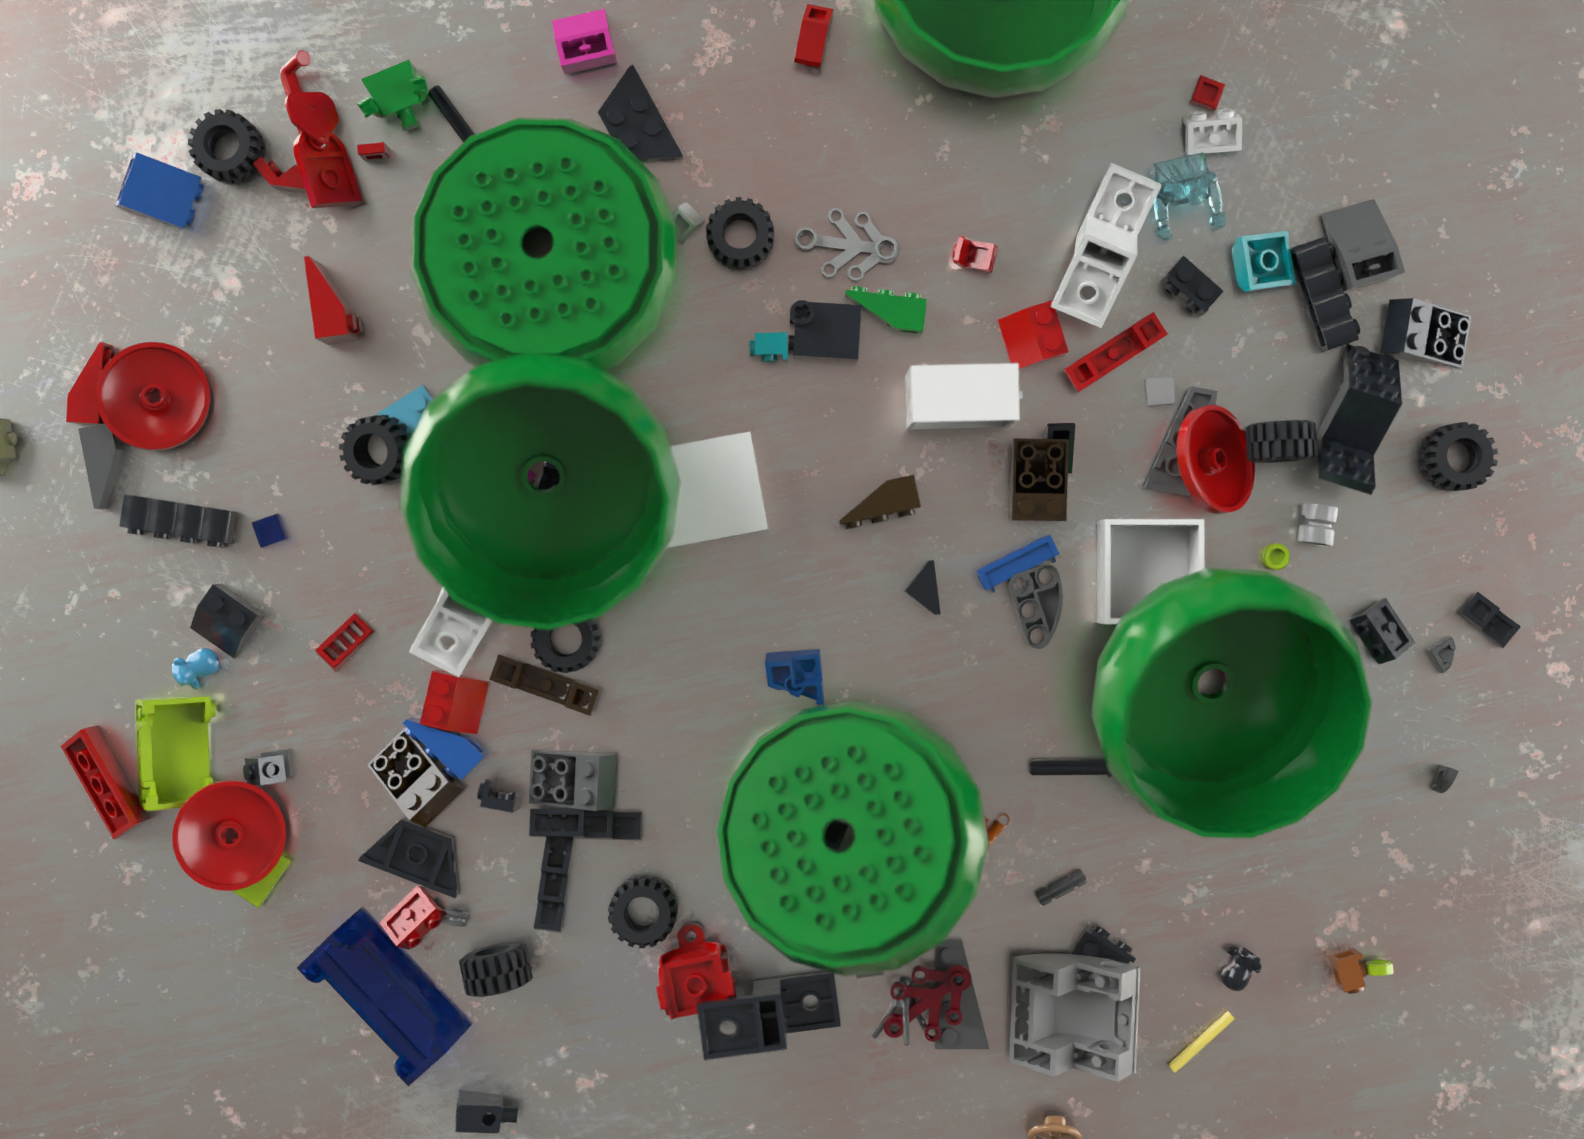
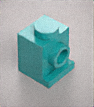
[749,332,788,362]

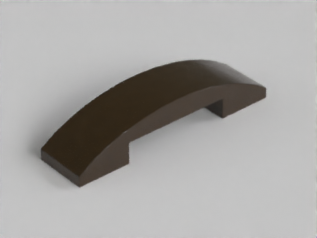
[489,654,600,716]

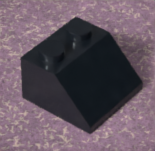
[190,584,266,659]

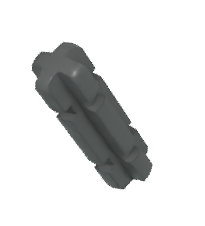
[1036,870,1087,906]

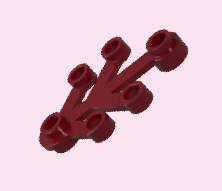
[883,964,972,1042]

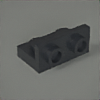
[1160,255,1224,317]
[1350,598,1416,664]
[477,777,522,813]
[1070,924,1136,964]

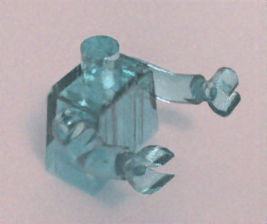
[1153,152,1226,241]

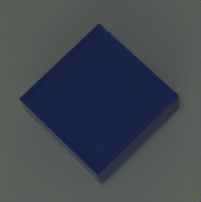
[251,514,288,548]

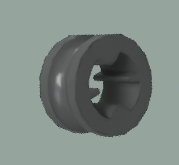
[443,907,470,927]

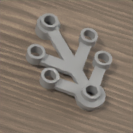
[795,208,900,282]

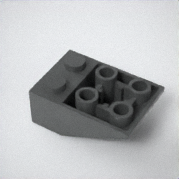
[1321,199,1405,292]
[529,749,617,811]

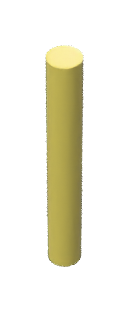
[1168,1011,1235,1073]

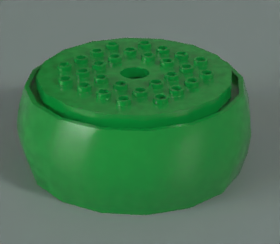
[873,0,1129,98]
[411,117,678,371]
[400,352,681,630]
[1092,568,1372,838]
[717,700,989,977]

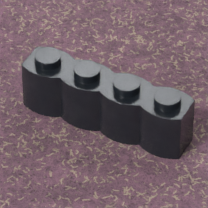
[1290,237,1360,352]
[119,494,237,548]

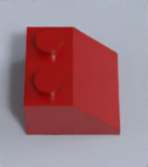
[997,300,1069,370]
[419,669,490,734]

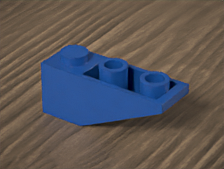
[403,717,488,780]

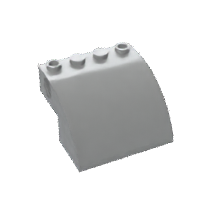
[1009,954,1141,1082]

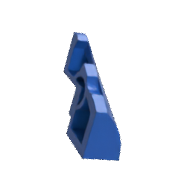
[765,649,824,705]

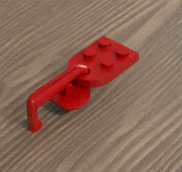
[280,50,363,208]

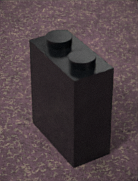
[788,302,862,362]

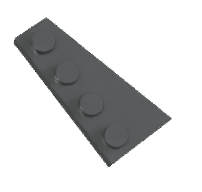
[1143,386,1218,497]
[935,939,989,1049]

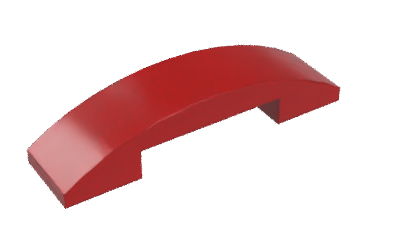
[1064,312,1168,392]

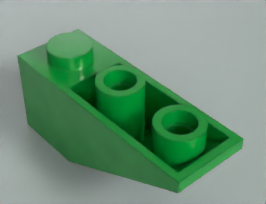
[845,286,927,335]

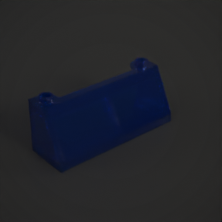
[297,908,471,1086]

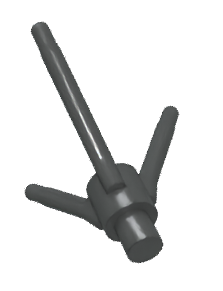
[872,979,929,1046]

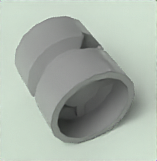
[1297,503,1338,546]

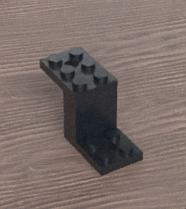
[1317,344,1402,495]
[697,971,841,1060]

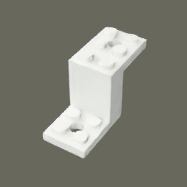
[1051,163,1161,328]
[409,588,492,677]

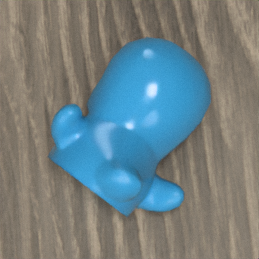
[172,648,219,689]

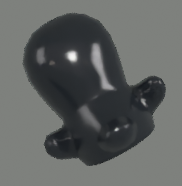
[1221,945,1262,991]

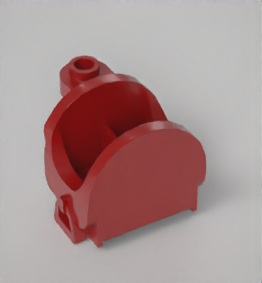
[656,922,737,1020]

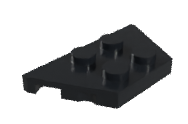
[598,65,683,161]
[358,818,459,898]

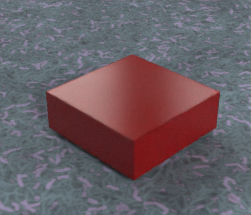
[1189,75,1226,112]
[357,142,390,161]

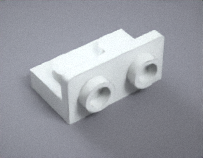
[1183,109,1242,155]

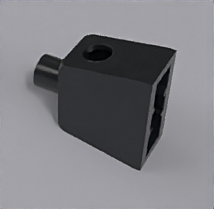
[455,1090,518,1133]

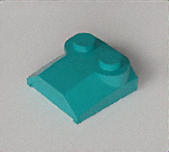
[1232,231,1297,293]

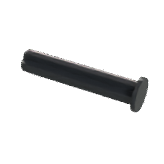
[428,85,475,142]
[1029,759,1112,778]

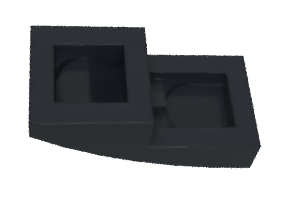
[1460,592,1521,648]

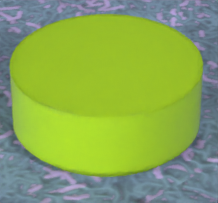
[1261,543,1290,570]
[1365,959,1394,976]

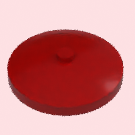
[96,342,211,451]
[1177,405,1255,514]
[172,780,286,891]

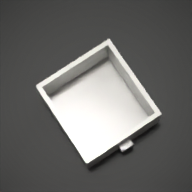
[905,363,1022,430]
[666,432,769,549]
[1096,519,1204,624]

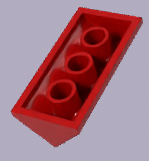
[61,725,151,840]

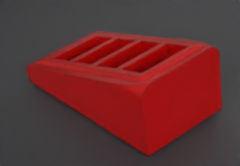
[315,613,374,672]

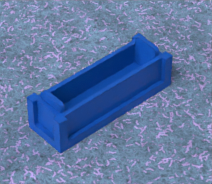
[975,535,1060,593]

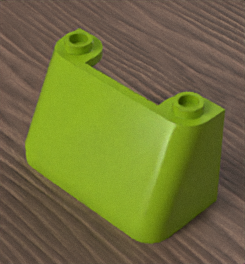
[135,696,216,811]

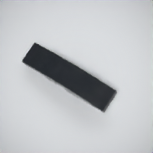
[529,809,643,841]
[534,837,574,933]

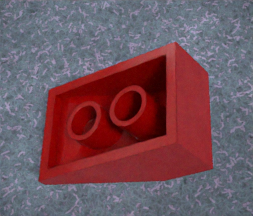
[304,256,363,345]

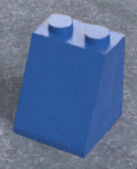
[115,152,204,229]

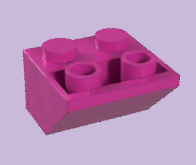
[552,9,617,74]

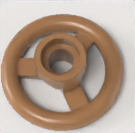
[1027,1115,1082,1139]

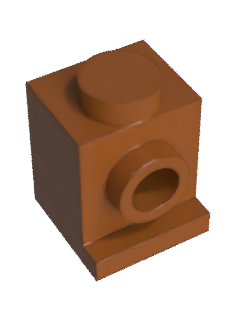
[1328,948,1366,994]

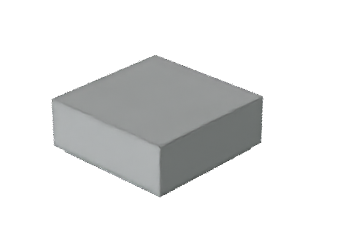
[1145,376,1176,406]

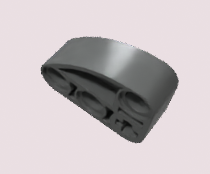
[1006,564,1063,649]

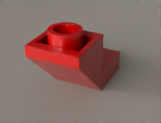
[794,4,834,68]
[253,157,306,193]

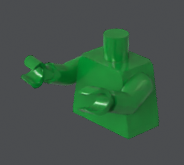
[357,60,428,131]

